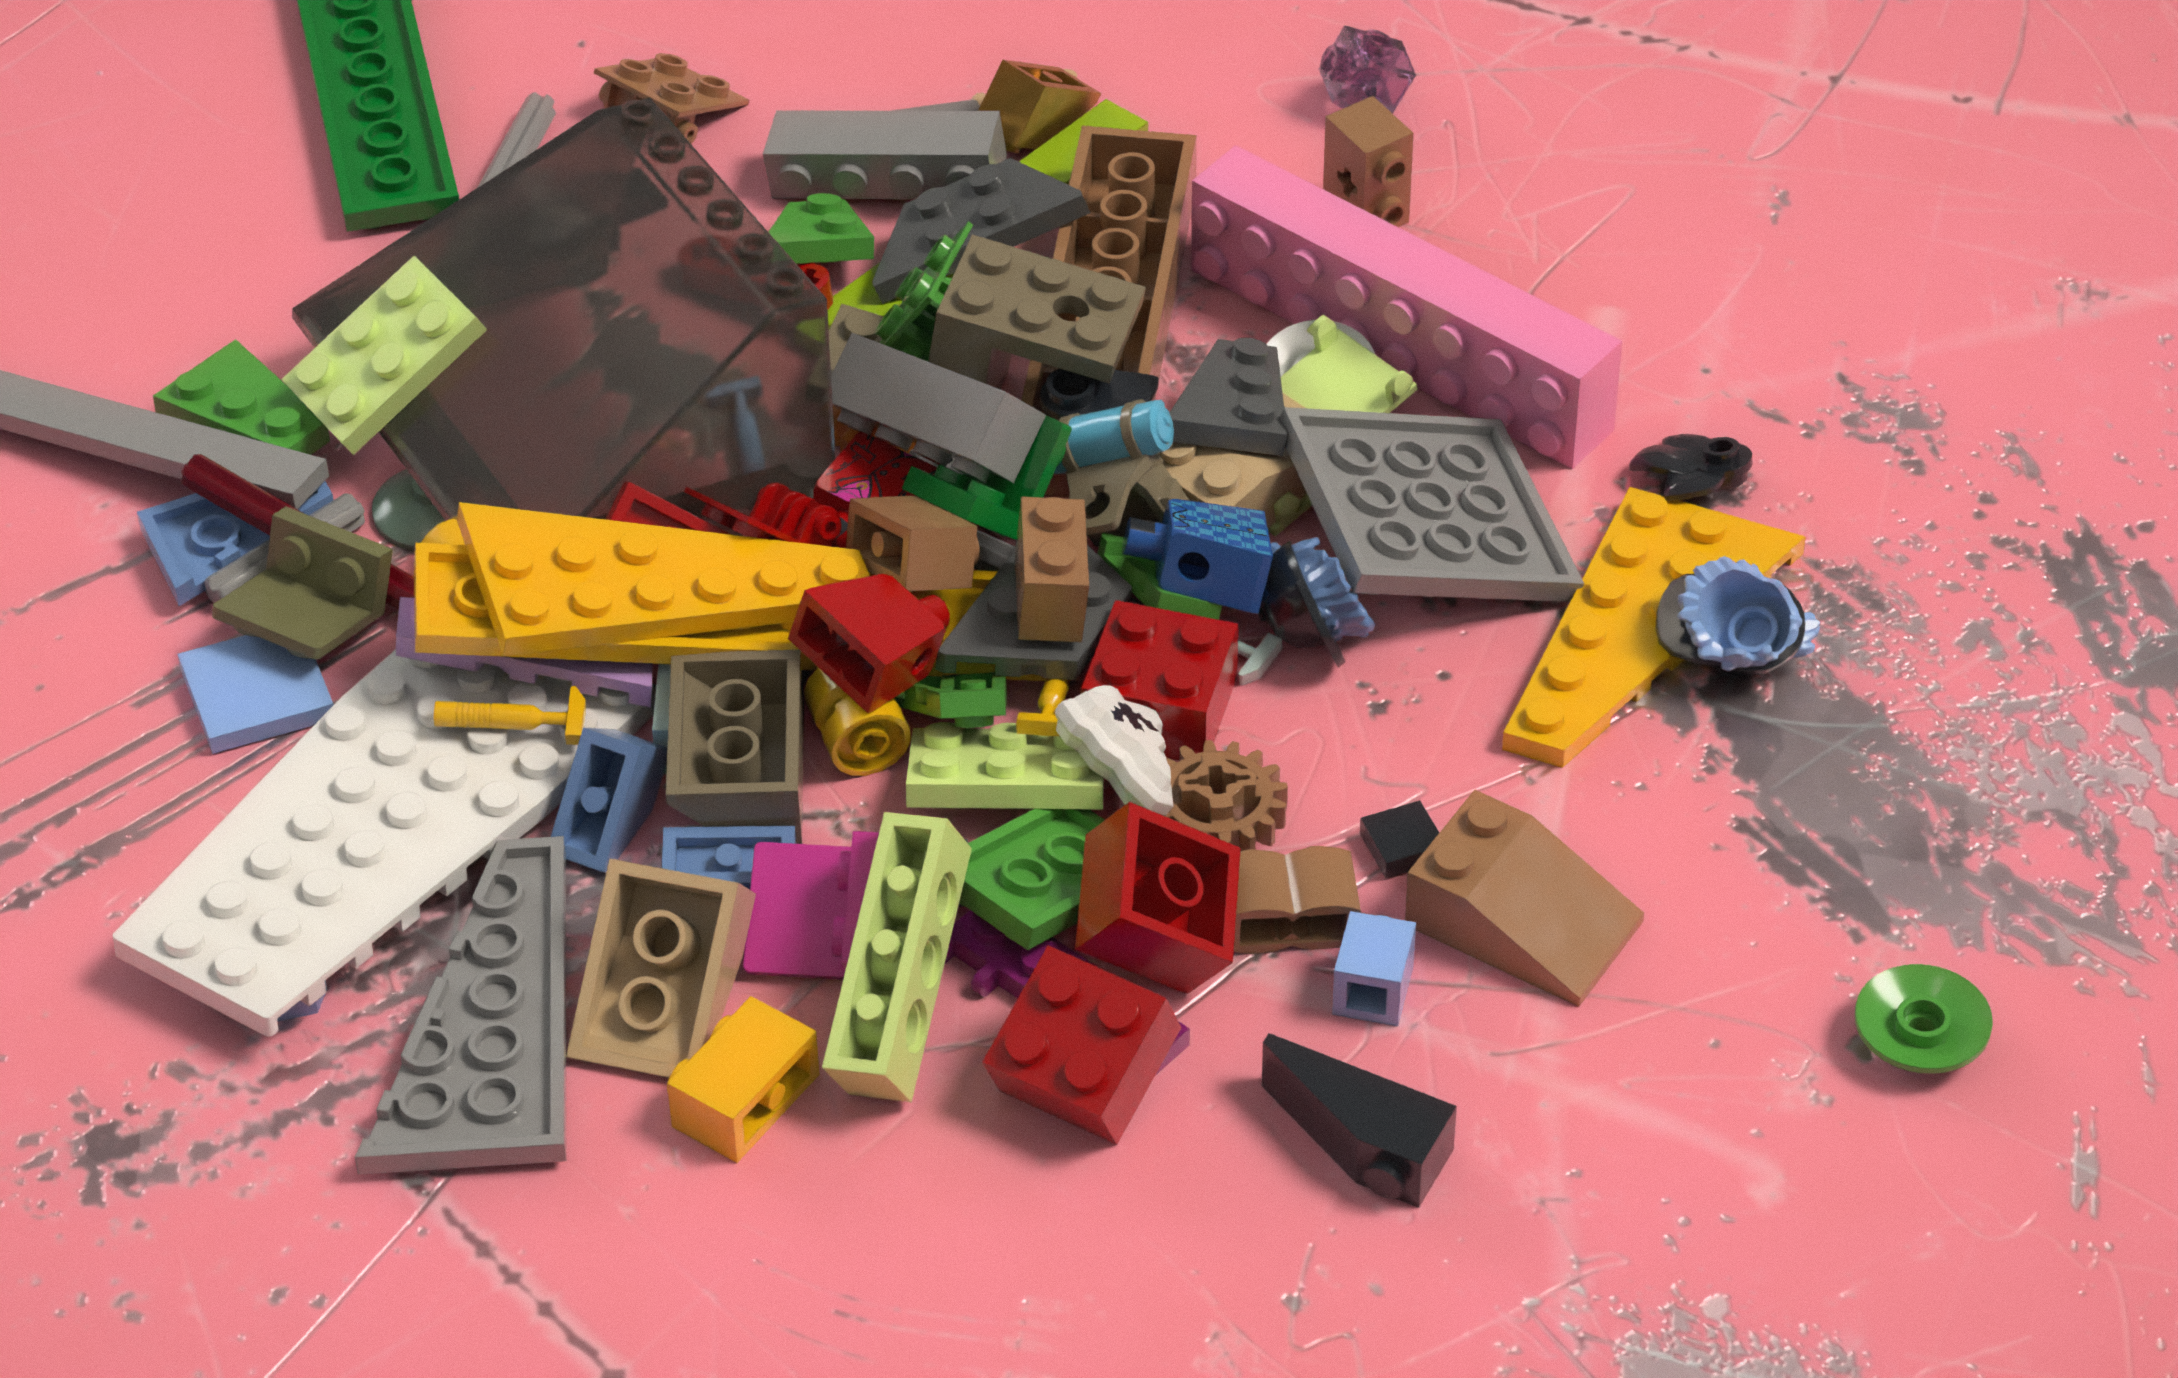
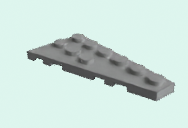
[355,836,567,1175]

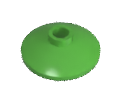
[1855,964,1993,1074]

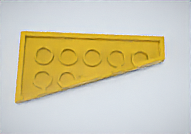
[1502,487,1806,768]
[457,502,870,656]

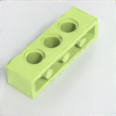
[822,812,972,1102]

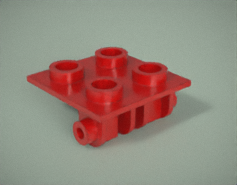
[684,483,842,547]

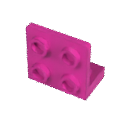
[743,831,879,980]

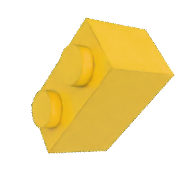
[667,996,820,1163]

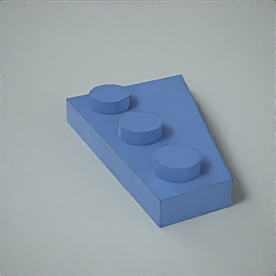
[137,481,333,606]

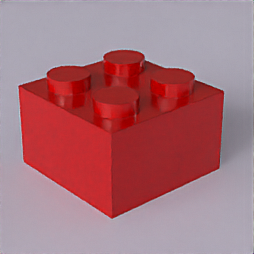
[1081,600,1238,760]
[1075,802,1241,994]
[982,945,1181,1145]

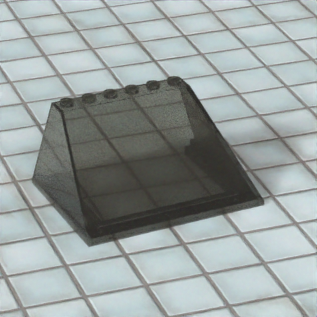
[292,98,836,536]

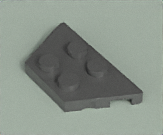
[872,158,1090,304]
[935,545,1132,680]

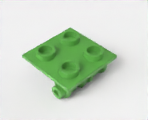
[875,221,973,362]

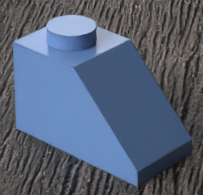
[551,727,668,872]

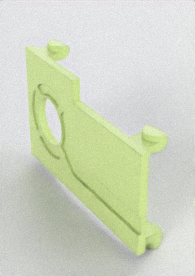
[1268,315,1418,536]

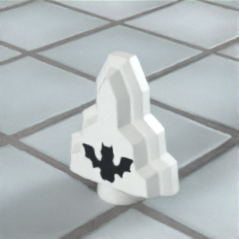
[1055,685,1174,816]

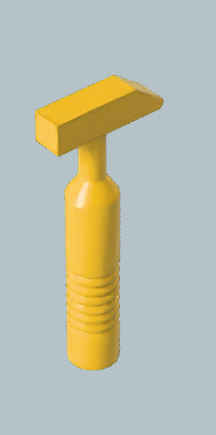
[1016,678,1072,736]
[434,686,586,745]

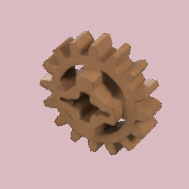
[1165,740,1288,851]

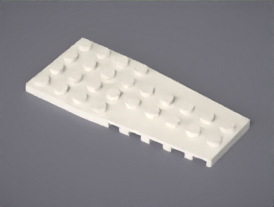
[113,649,657,1037]

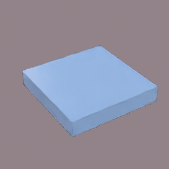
[177,635,334,754]

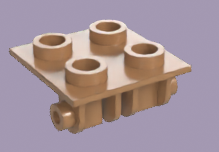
[594,53,749,146]

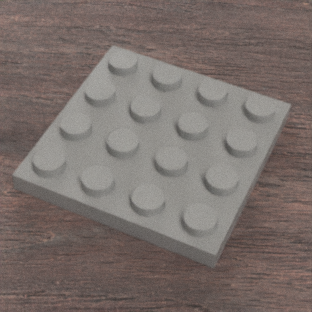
[1279,407,1585,602]

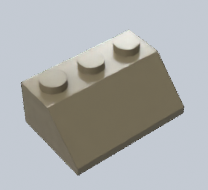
[666,650,804,844]

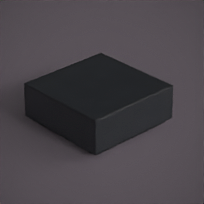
[1360,800,1439,878]

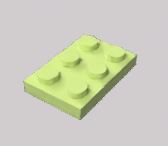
[281,256,487,455]
[906,722,1104,809]

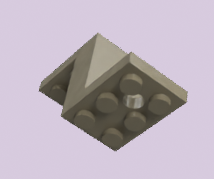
[803,234,1146,404]

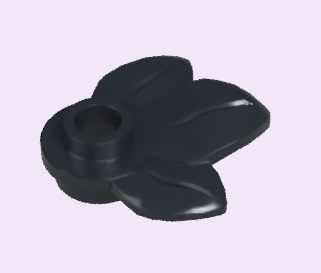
[1040,368,1159,420]
[1629,434,1753,502]

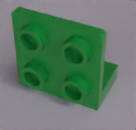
[901,415,1072,540]

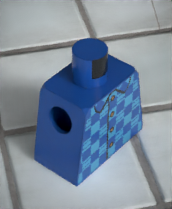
[1122,499,1273,614]

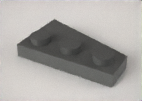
[1170,338,1288,456]

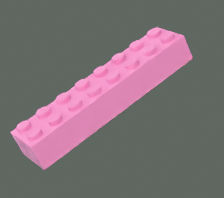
[1191,145,1622,469]

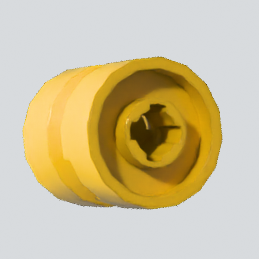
[804,668,911,776]

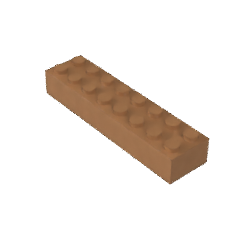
[1021,126,1197,497]

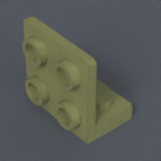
[212,506,393,659]

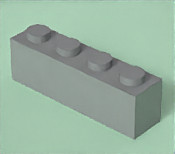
[763,110,1007,199]
[820,333,1046,483]

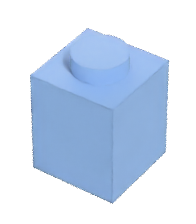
[1332,911,1416,1026]

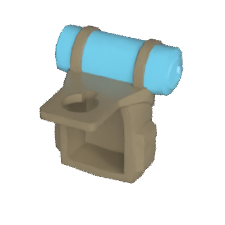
[1054,399,1190,547]

